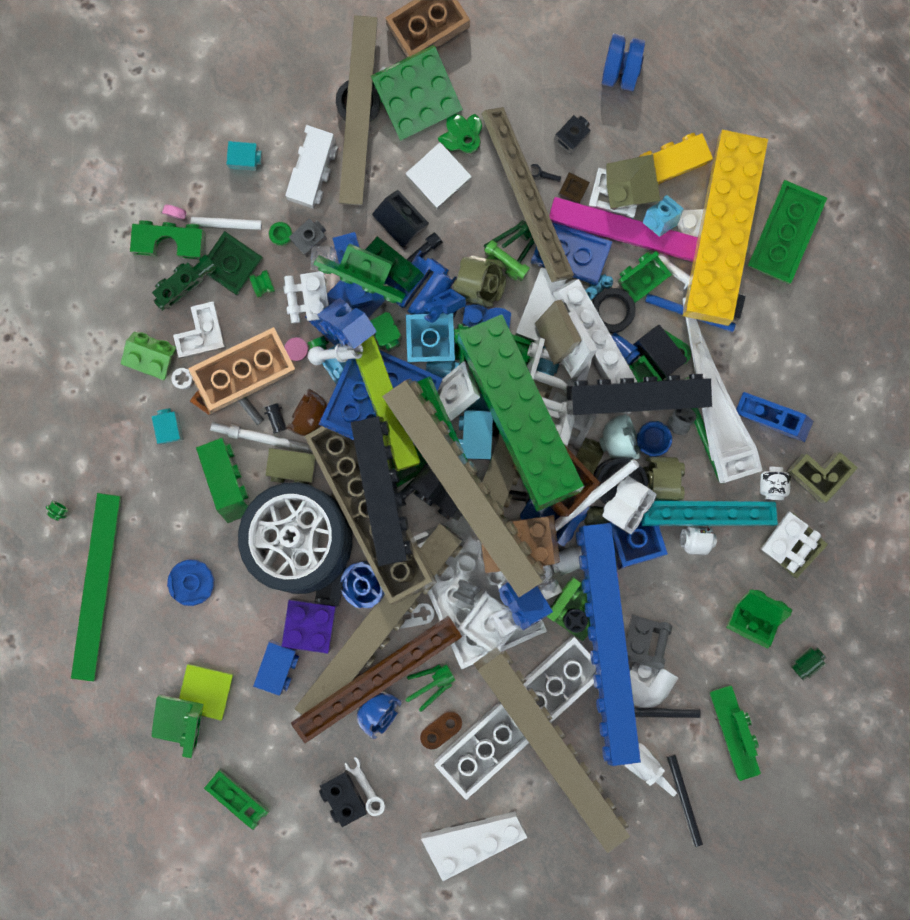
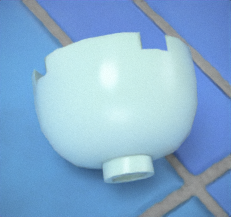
[600,414,641,460]

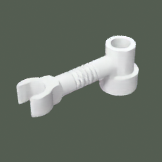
[345,757,386,816]

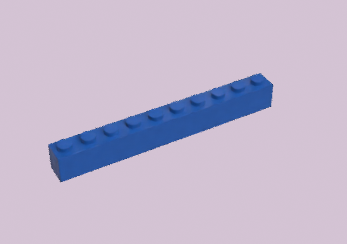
[576,523,641,766]

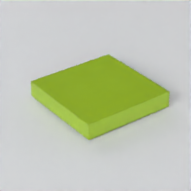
[179,664,234,721]

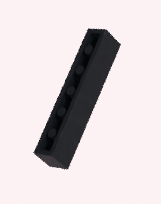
[566,374,712,415]
[350,416,413,566]

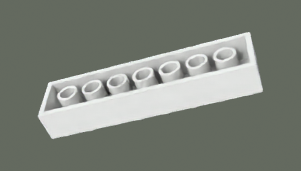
[434,635,596,800]

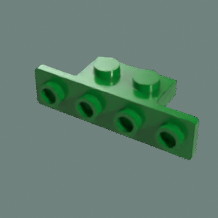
[313,243,406,303]
[710,685,761,781]

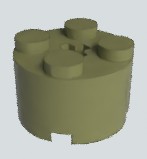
[453,256,506,307]
[643,457,685,501]

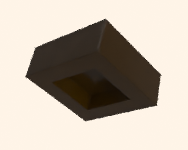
[558,172,590,204]

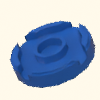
[167,559,215,606]

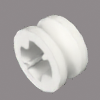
[172,368,194,389]

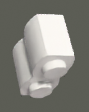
[603,476,656,534]

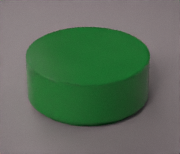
[269,222,293,246]

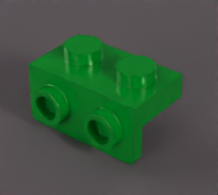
[617,251,672,303]

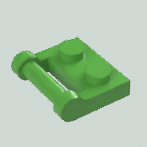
[484,240,530,282]

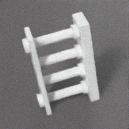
[527,338,593,446]

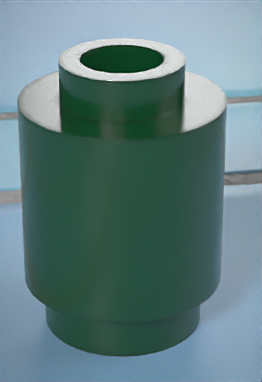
[791,646,827,681]

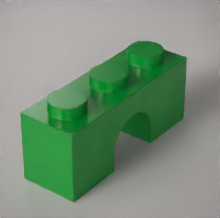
[130,220,206,260]

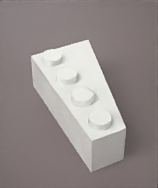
[421,812,527,881]

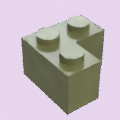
[786,452,858,503]

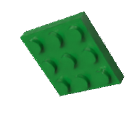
[370,45,463,141]

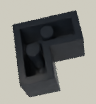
[410,463,463,521]

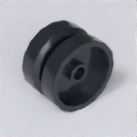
[593,458,648,504]

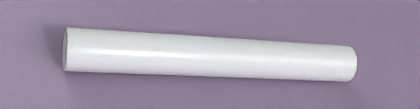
[191,217,262,230]

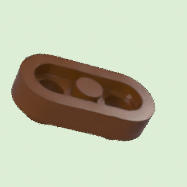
[420,711,462,750]

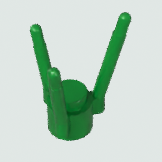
[406,664,456,712]

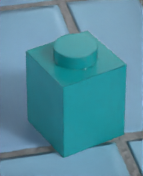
[226,141,262,171]
[151,408,184,444]

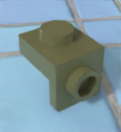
[576,437,604,475]

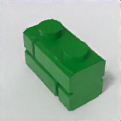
[370,312,402,352]

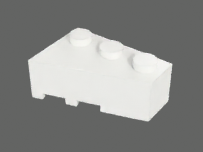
[286,125,339,209]

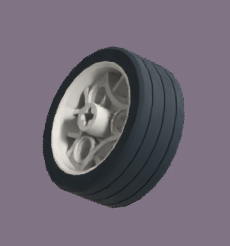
[238,482,353,594]

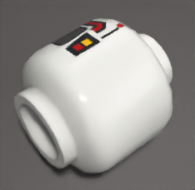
[680,526,717,555]

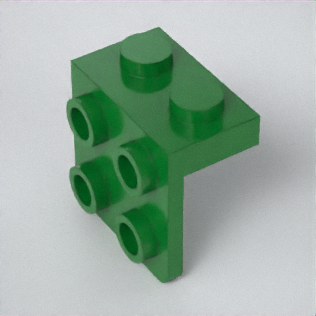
[726,589,793,649]

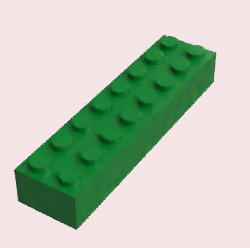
[457,314,584,511]

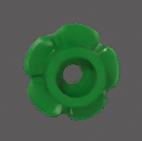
[307,335,329,352]
[46,500,68,521]

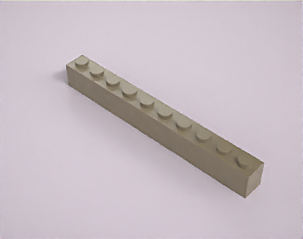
[382,378,546,597]
[294,523,463,715]
[473,647,630,853]

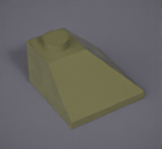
[606,154,661,210]

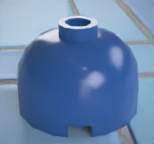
[341,560,385,608]
[357,691,401,739]

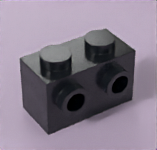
[319,769,367,827]

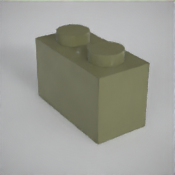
[265,448,317,485]

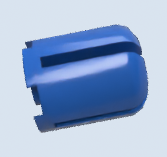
[394,250,457,315]

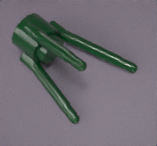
[483,220,535,263]

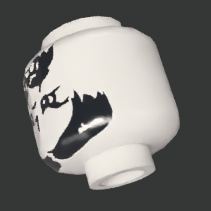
[760,467,791,500]

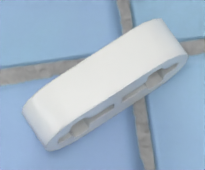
[400,603,434,628]

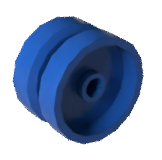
[601,33,645,92]

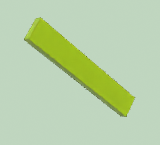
[356,335,420,471]

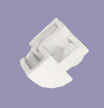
[629,662,678,708]

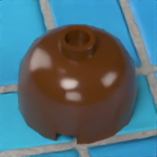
[287,389,327,436]

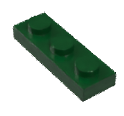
[365,236,424,293]

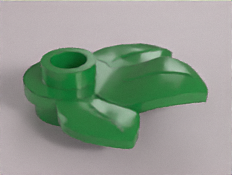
[438,114,482,153]
[454,324,469,364]

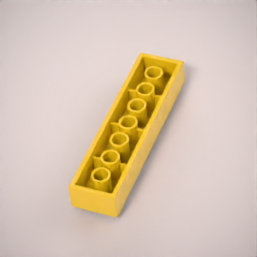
[682,129,768,326]

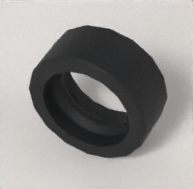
[335,80,380,122]
[592,288,636,333]

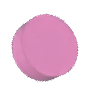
[162,204,187,221]
[284,337,308,361]

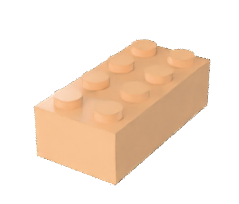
[188,327,295,414]

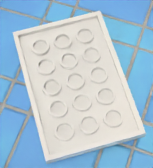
[414,515,547,669]

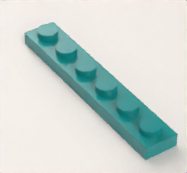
[641,501,778,526]

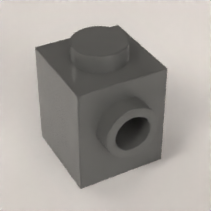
[289,218,327,257]

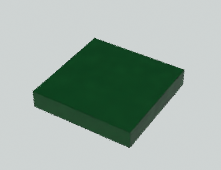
[207,231,263,296]

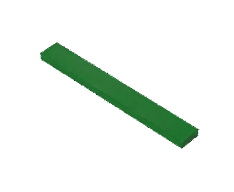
[71,493,122,682]

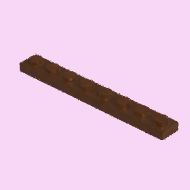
[291,616,462,744]

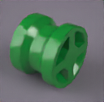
[249,270,275,298]

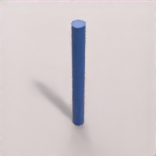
[645,293,736,332]

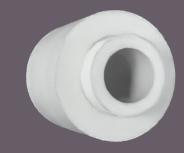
[551,546,582,576]

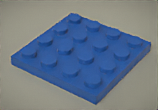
[319,350,443,446]

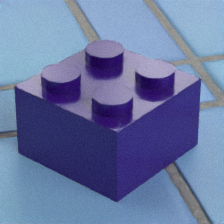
[281,598,337,654]

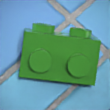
[121,331,177,380]

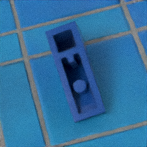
[736,392,814,442]

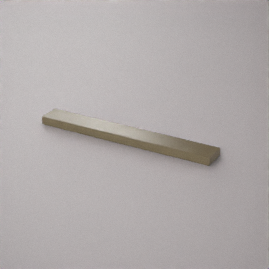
[339,15,378,206]
[481,107,574,283]

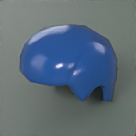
[637,421,672,457]

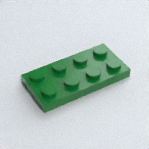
[747,180,827,285]

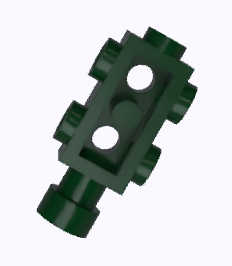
[152,254,218,311]

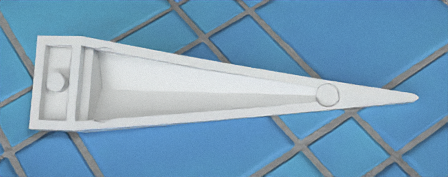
[682,297,763,483]

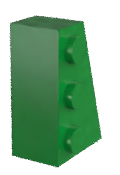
[196,438,250,523]

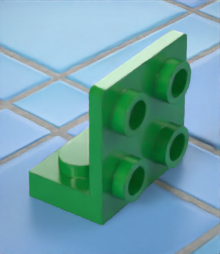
[151,695,204,758]

